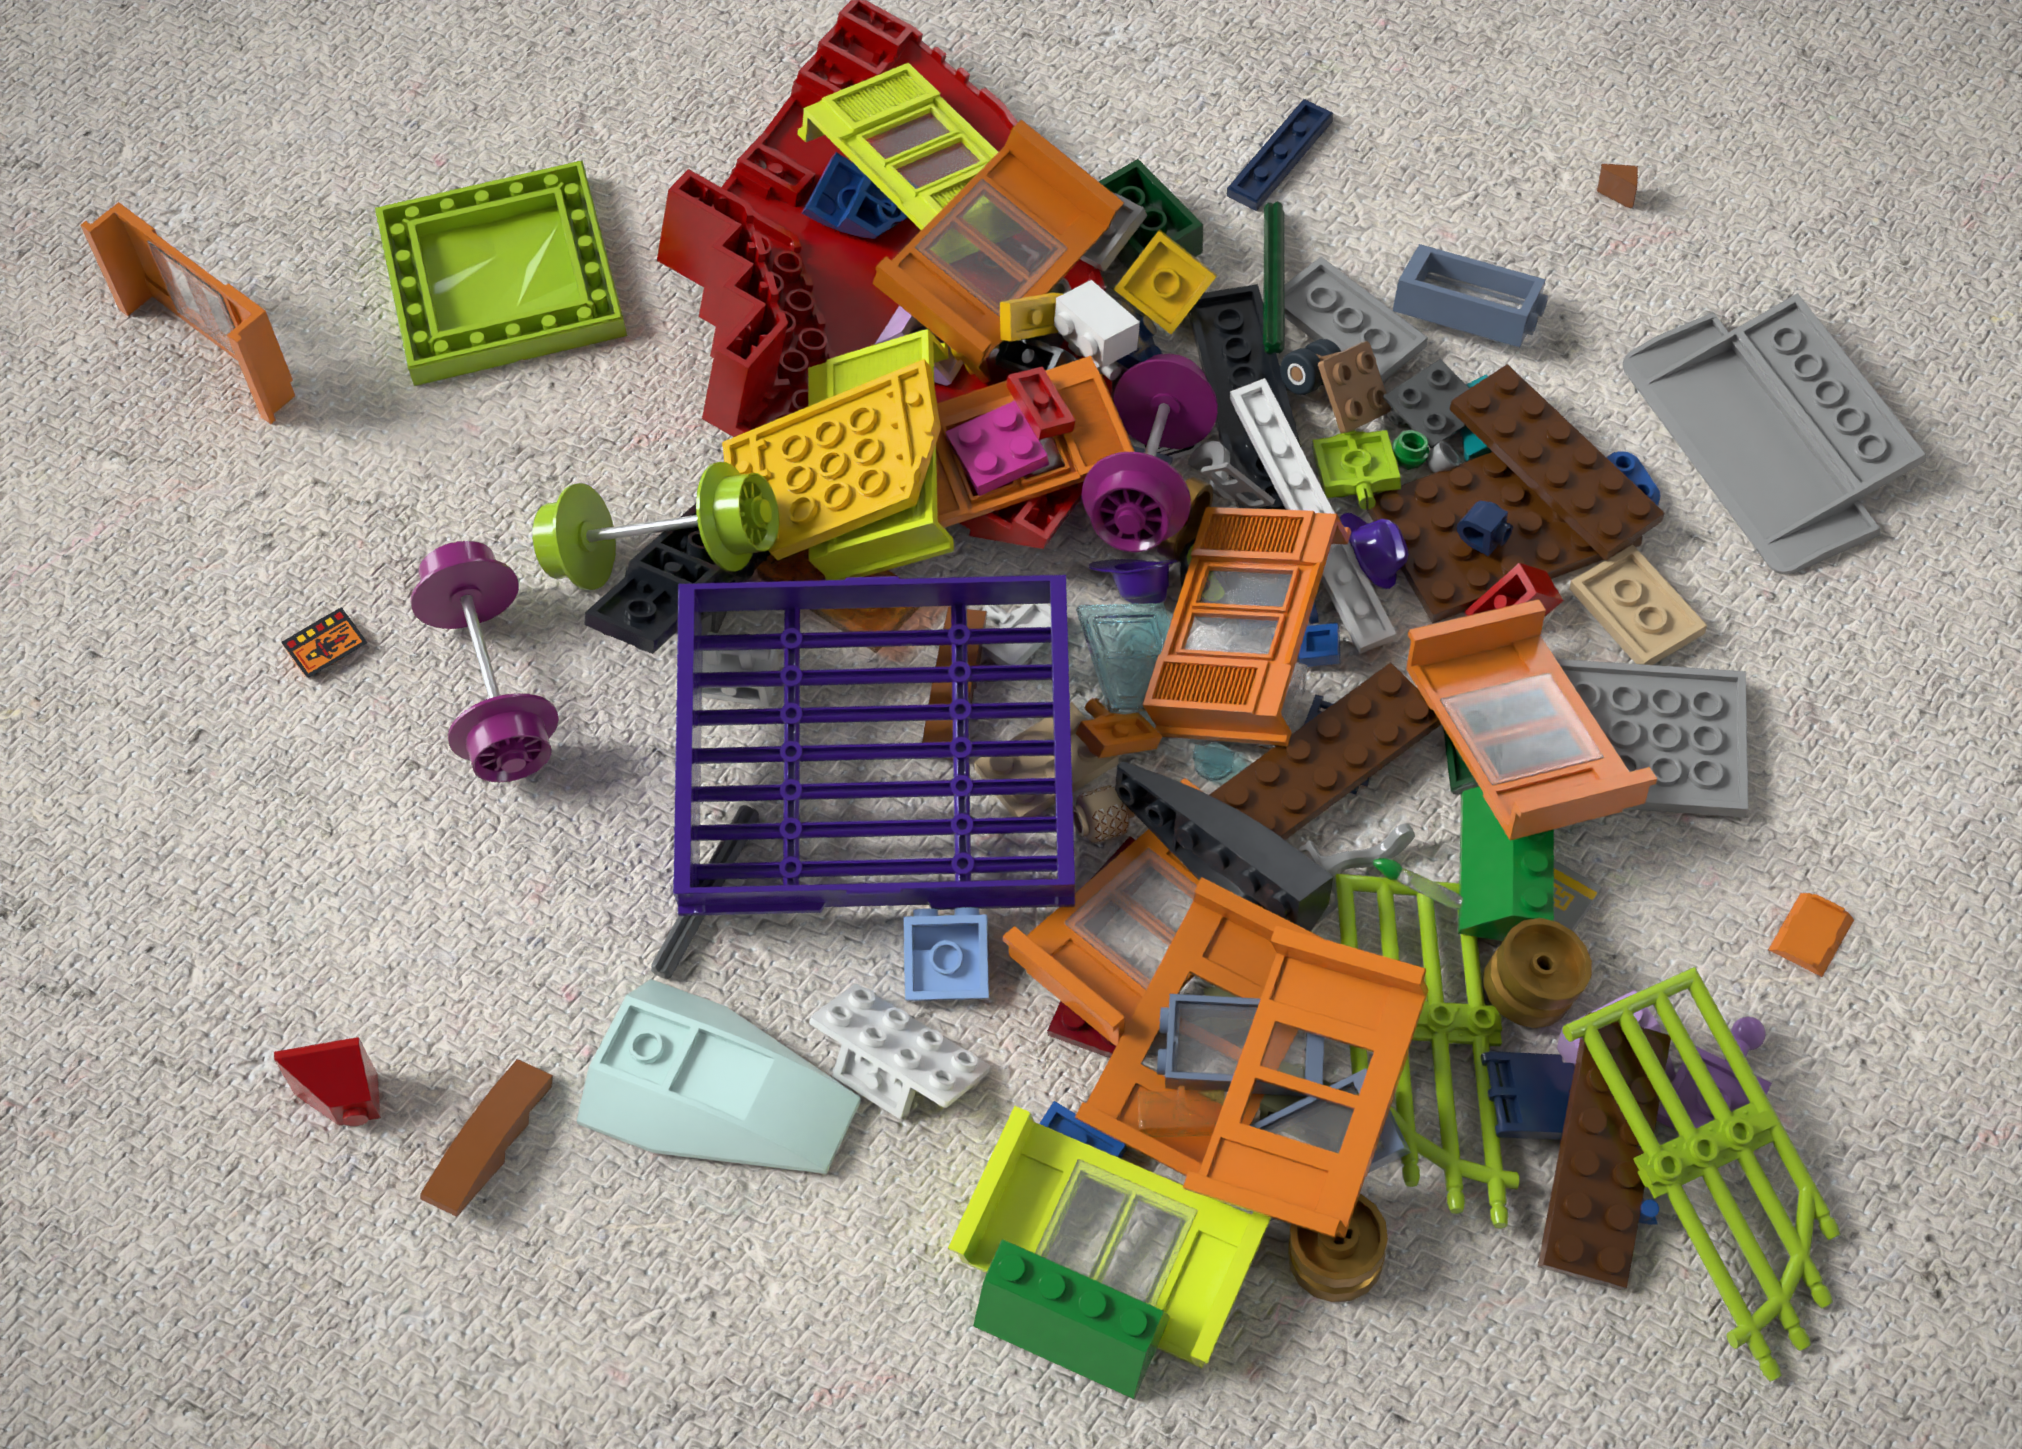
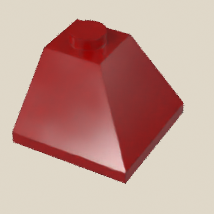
[274,1037,381,1127]

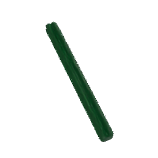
[1263,201,1285,355]

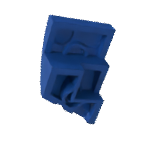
[802,152,919,239]

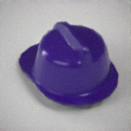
[1340,513,1409,589]
[1089,559,1177,606]

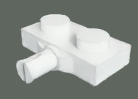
[982,604,1051,665]

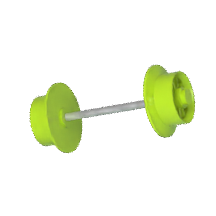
[532,462,779,590]

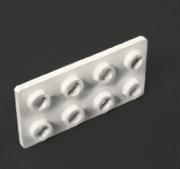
[809,984,990,1119]

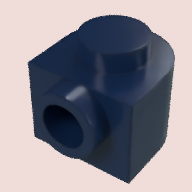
[1457,501,1513,556]

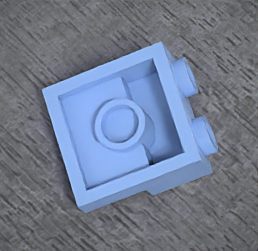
[904,907,989,1001]

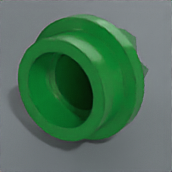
[1392,430,1430,470]

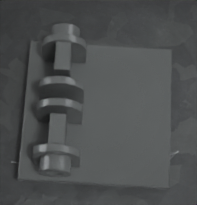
[1383,359,1469,449]

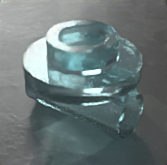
[1193,743,1236,781]

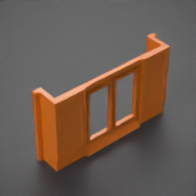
[936,356,1135,528]
[1075,877,1324,1176]
[1183,925,1429,1239]

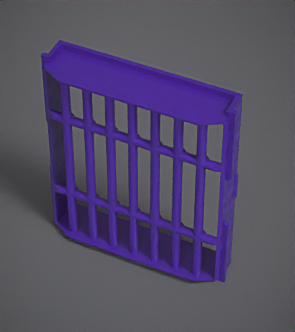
[673,575,1075,916]

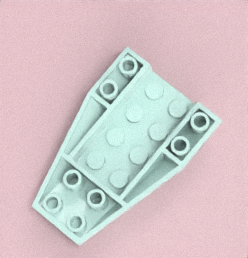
[577,979,861,1174]

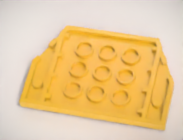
[722,359,941,560]

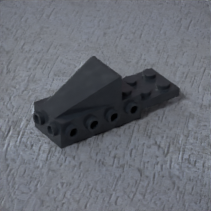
[584,503,773,654]

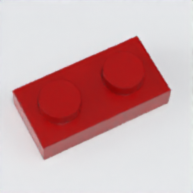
[1006,367,1075,440]

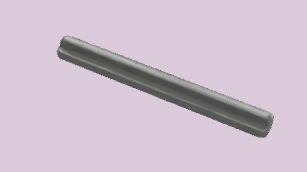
[651,805,759,979]

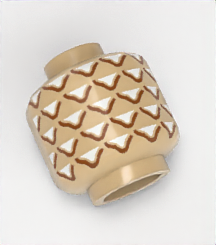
[1073,785,1134,843]

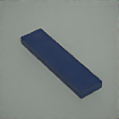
[1227,99,1333,211]

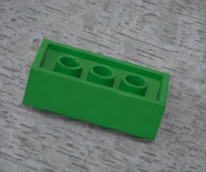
[1458,786,1554,941]
[973,1239,1170,1400]

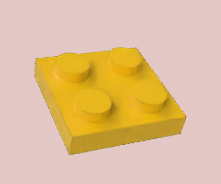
[1113,230,1217,335]

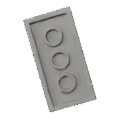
[1285,257,1428,382]

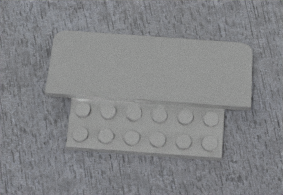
[1623,293,1926,575]

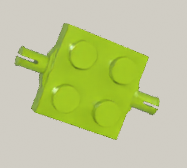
[1312,424,1401,510]

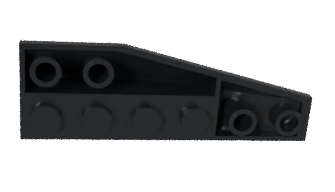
[1115,762,1334,932]

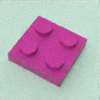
[945,401,1049,496]

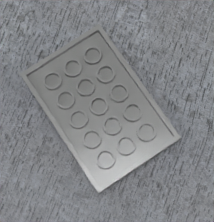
[1500,659,1748,817]

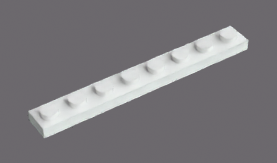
[1230,378,1396,654]

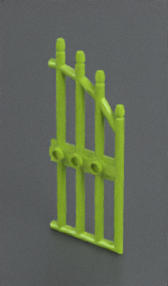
[1335,874,1519,1229]
[1562,967,1841,1382]

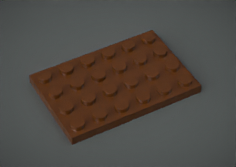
[1366,452,1643,624]

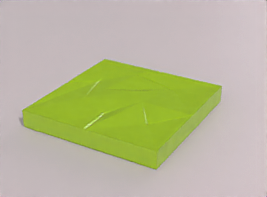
[375,160,628,386]

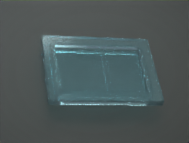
[1076,603,1170,713]

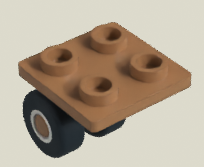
[1280,339,1391,434]

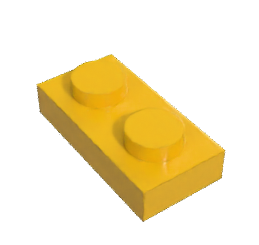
[1000,293,1063,341]

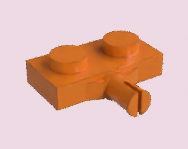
[1075,698,1163,758]

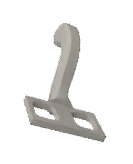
[1188,441,1275,508]
[1298,823,1415,924]

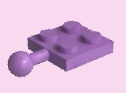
[1657,1016,1772,1131]

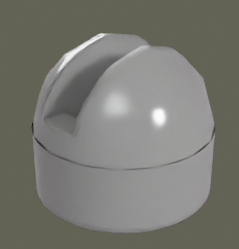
[1426,441,1460,473]

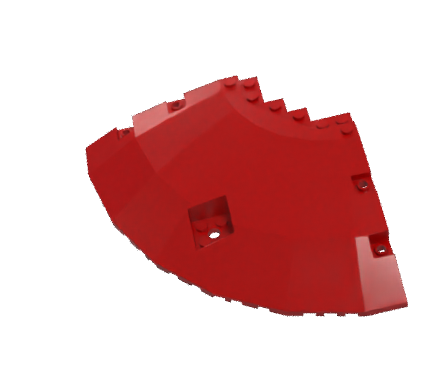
[657,0,1112,549]

